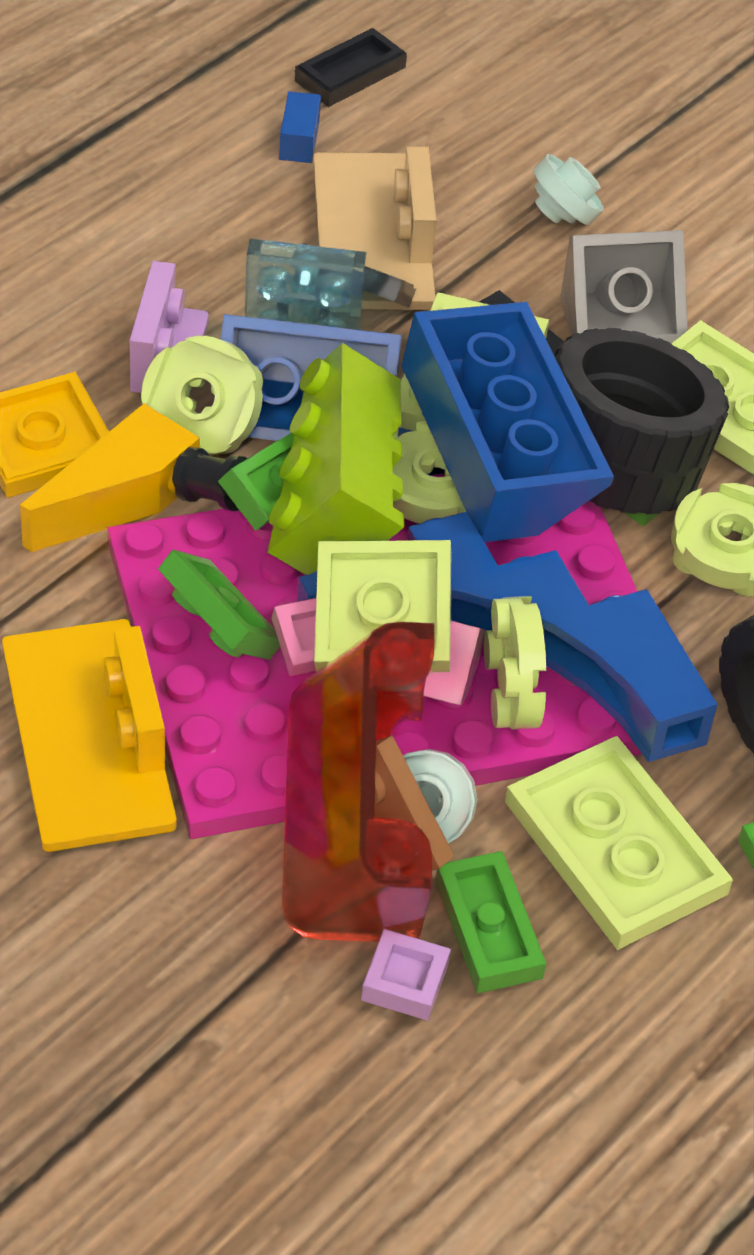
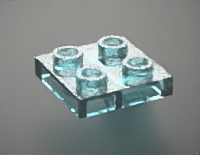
[245,238,367,330]

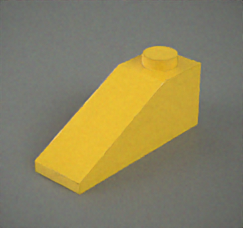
[20,403,200,552]

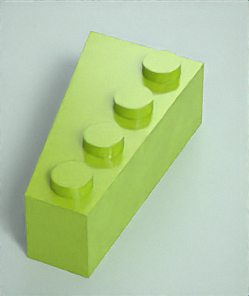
[267,343,404,575]

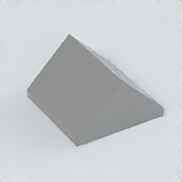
[560,230,688,344]

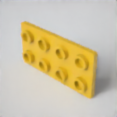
[2,619,177,852]

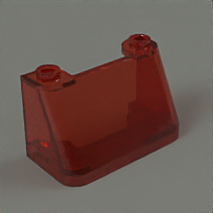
[282,622,434,942]

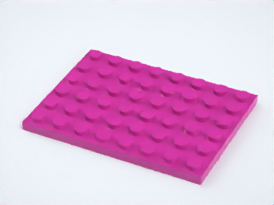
[107,473,642,840]

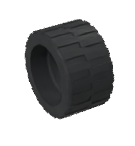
[554,328,729,515]

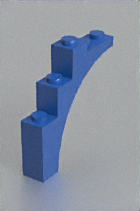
[297,511,718,762]

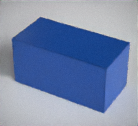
[279,91,321,163]

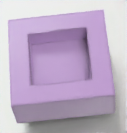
[361,929,451,1021]

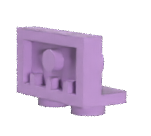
[129,261,209,395]

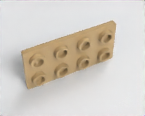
[313,146,436,310]

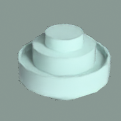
[533,154,604,225]
[403,749,478,844]

